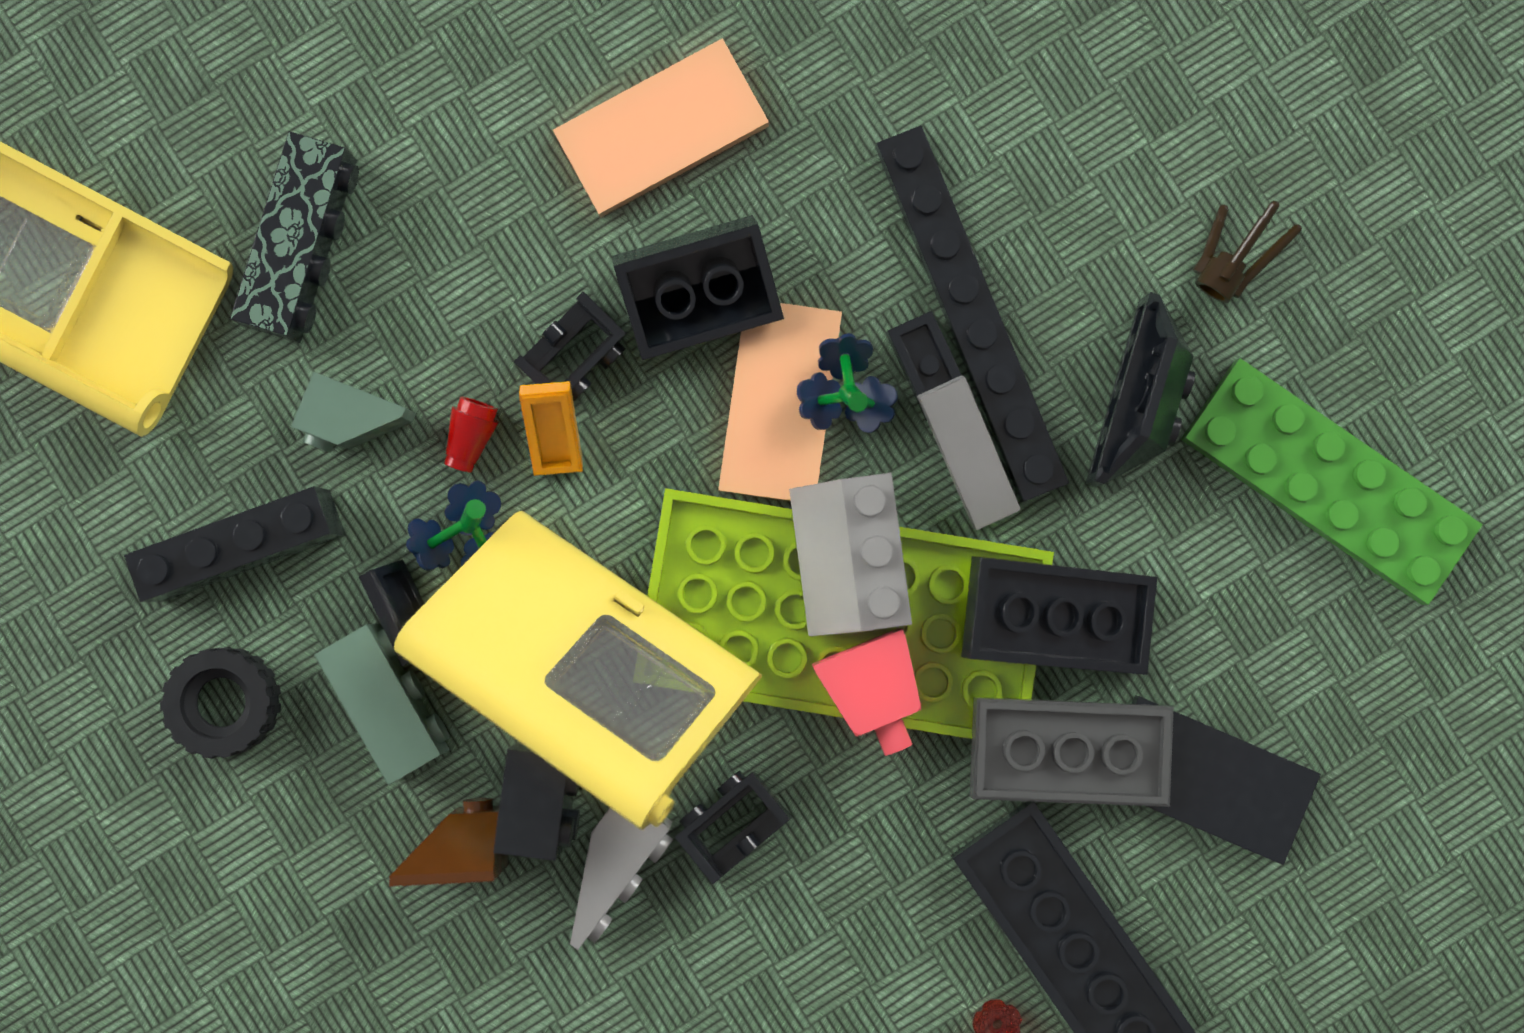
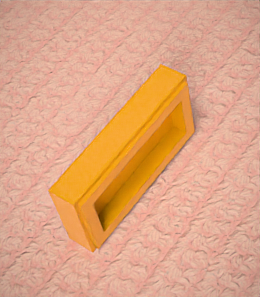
[519,381,583,476]

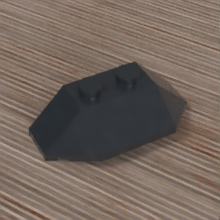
[1085,292,1195,487]

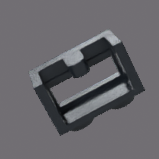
[514,291,626,403]
[675,771,793,884]

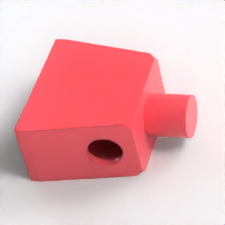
[812,628,922,756]

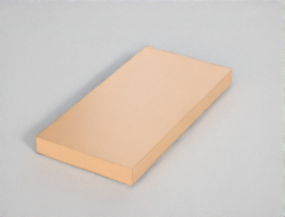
[553,38,769,218]
[718,303,842,502]

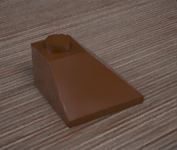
[389,798,509,887]

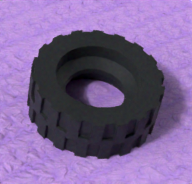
[160,647,281,759]

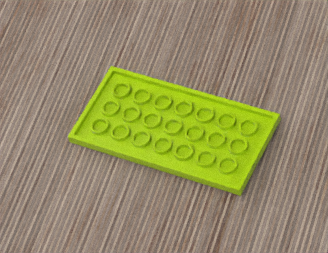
[633,488,1054,739]

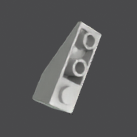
[570,808,673,950]

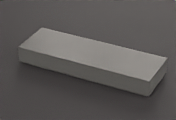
[917,375,1021,530]

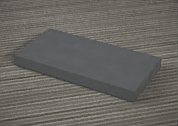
[969,697,1174,807]

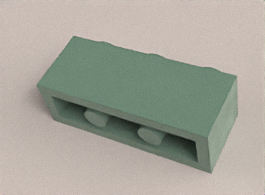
[314,623,450,785]

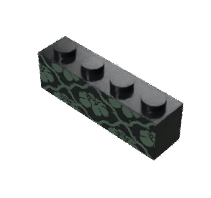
[230,131,359,343]
[124,486,346,602]

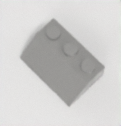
[789,472,912,637]

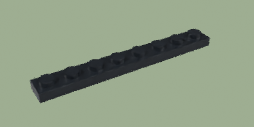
[875,125,1069,502]

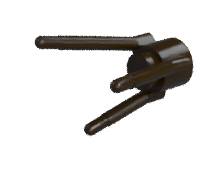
[1193,201,1302,303]

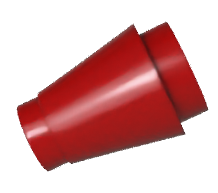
[444,396,499,473]

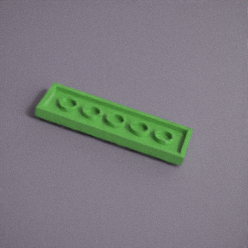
[1181,358,1483,605]

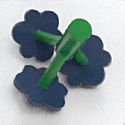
[797,333,898,433]
[406,480,501,571]

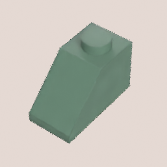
[291,372,416,453]

